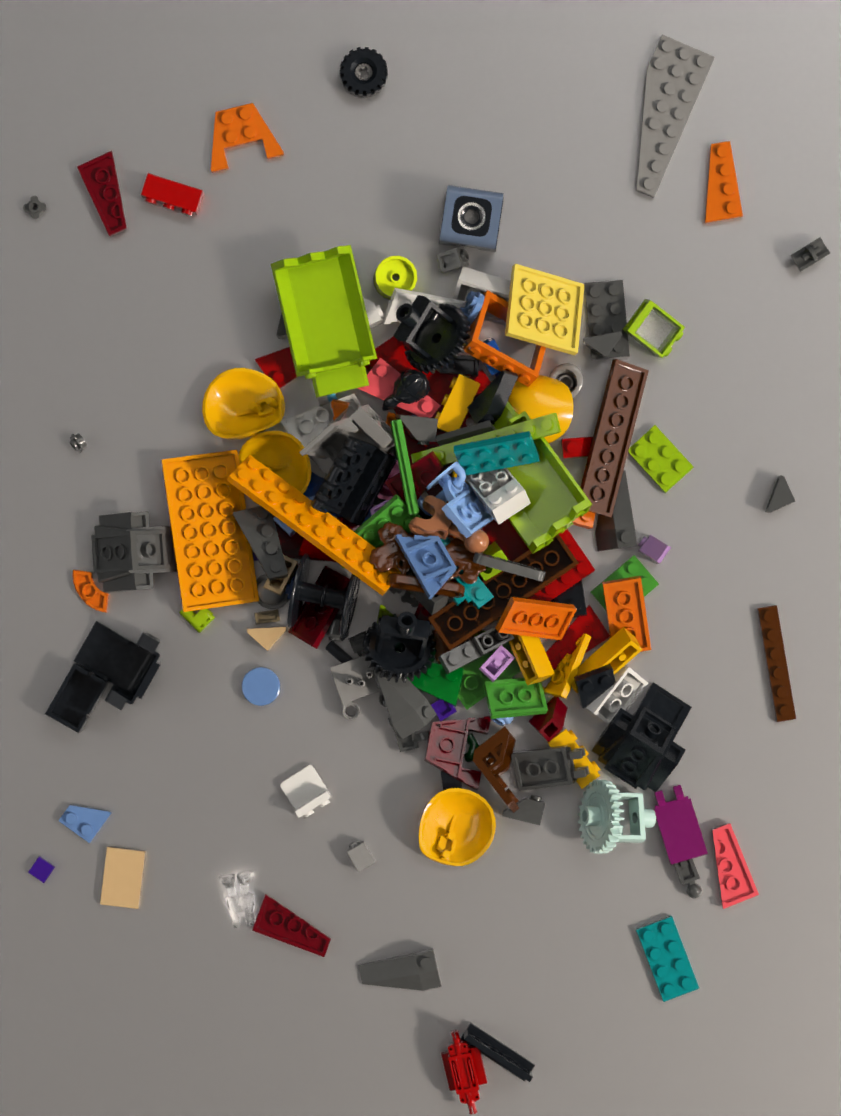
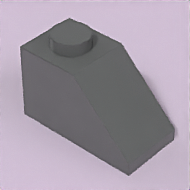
[395,414,438,445]
[502,795,545,825]

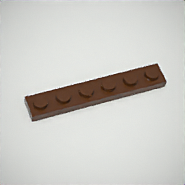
[757,605,796,722]

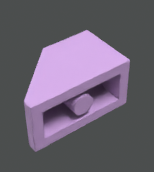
[638,535,671,564]

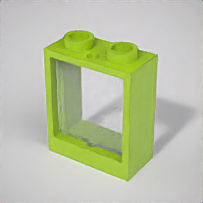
[622,299,685,358]

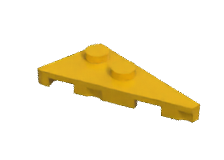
[543,634,591,699]

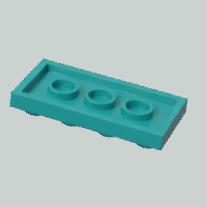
[454,431,540,476]
[636,916,699,1002]

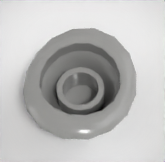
[549,363,583,398]
[256,574,289,609]

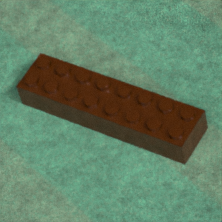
[428,534,579,650]

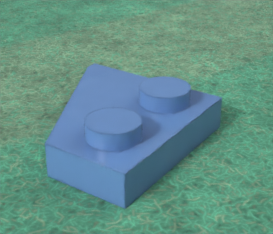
[58,805,112,843]

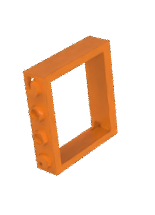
[463,290,546,387]

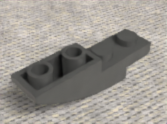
[438,626,514,674]

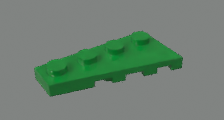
[407,663,464,707]

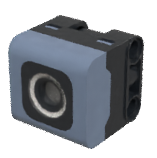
[439,185,504,252]

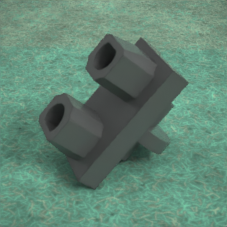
[791,237,830,272]

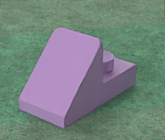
[479,646,515,682]

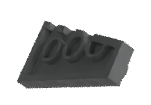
[233,506,288,581]

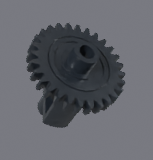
[393,295,471,374]
[363,612,436,683]

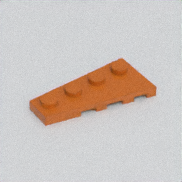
[705,141,743,223]

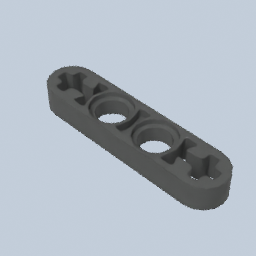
[473,552,546,581]

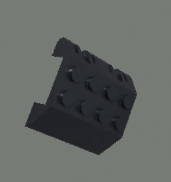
[311,435,397,526]

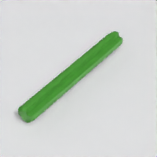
[390,419,419,515]

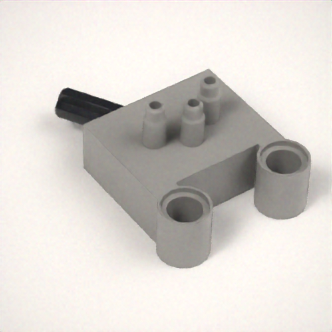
[325,641,384,720]

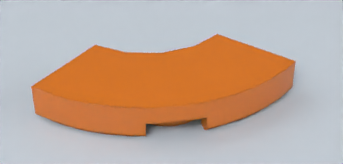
[73,570,109,613]

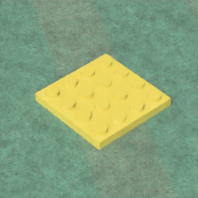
[505,264,585,356]

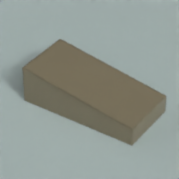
[254,609,280,625]

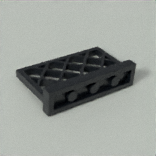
[460,1022,535,1082]

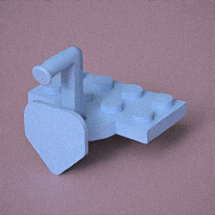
[417,461,494,538]

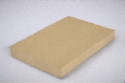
[100,847,146,909]

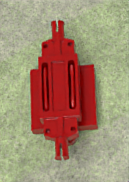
[441,1030,488,1115]

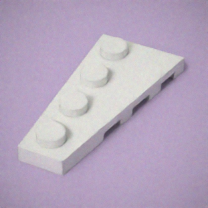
[382,288,466,324]

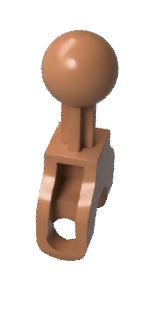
[408,495,489,554]

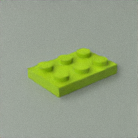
[628,425,694,493]

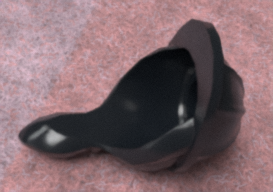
[382,369,430,411]

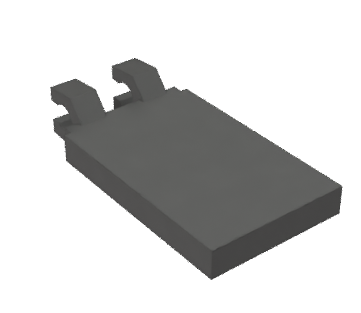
[511,745,590,791]

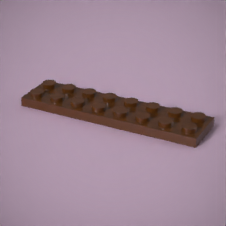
[580,359,649,518]

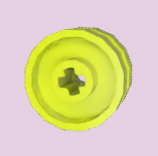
[373,256,417,300]

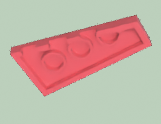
[357,358,441,418]
[712,823,759,909]

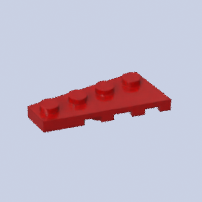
[255,347,297,389]

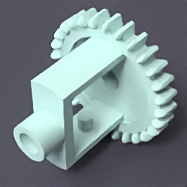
[578,780,656,854]

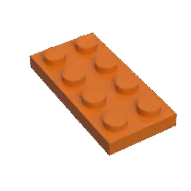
[602,576,651,652]
[496,597,577,640]

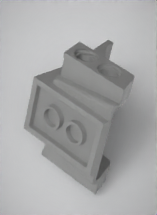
[299,404,394,475]

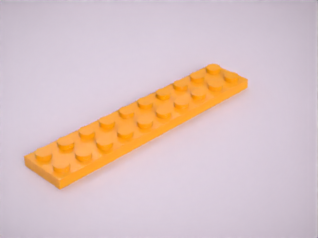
[227,455,401,596]

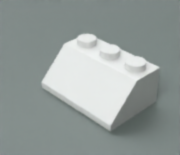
[453,266,511,325]
[586,665,648,724]

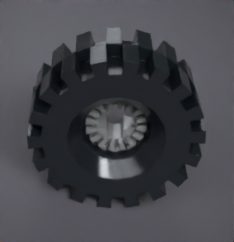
[340,47,388,98]

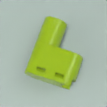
[179,609,215,633]

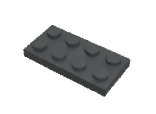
[584,280,630,360]

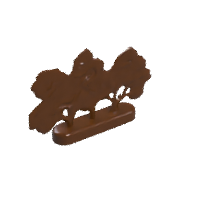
[369,522,486,598]

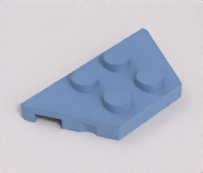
[395,534,456,599]

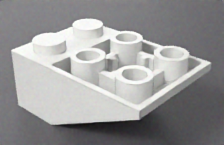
[465,468,531,525]

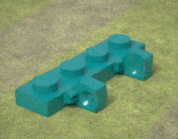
[441,537,494,609]

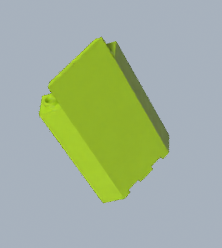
[271,245,377,398]
[493,401,592,554]

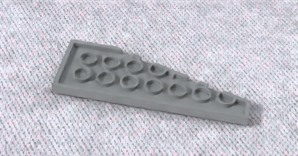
[636,34,715,198]

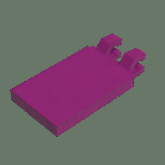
[654,785,708,865]

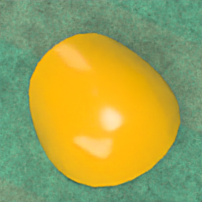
[202,368,285,440]
[508,375,573,443]
[238,431,311,505]
[419,788,496,866]

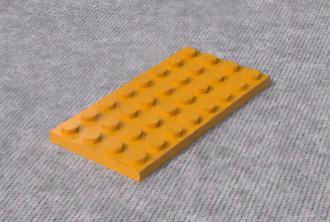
[161,450,259,612]

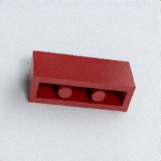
[141,173,204,216]

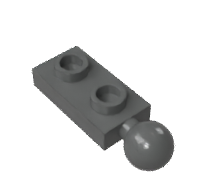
[674,859,702,898]

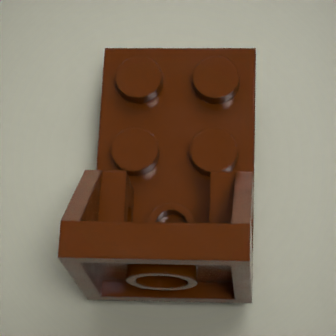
[473,726,519,813]

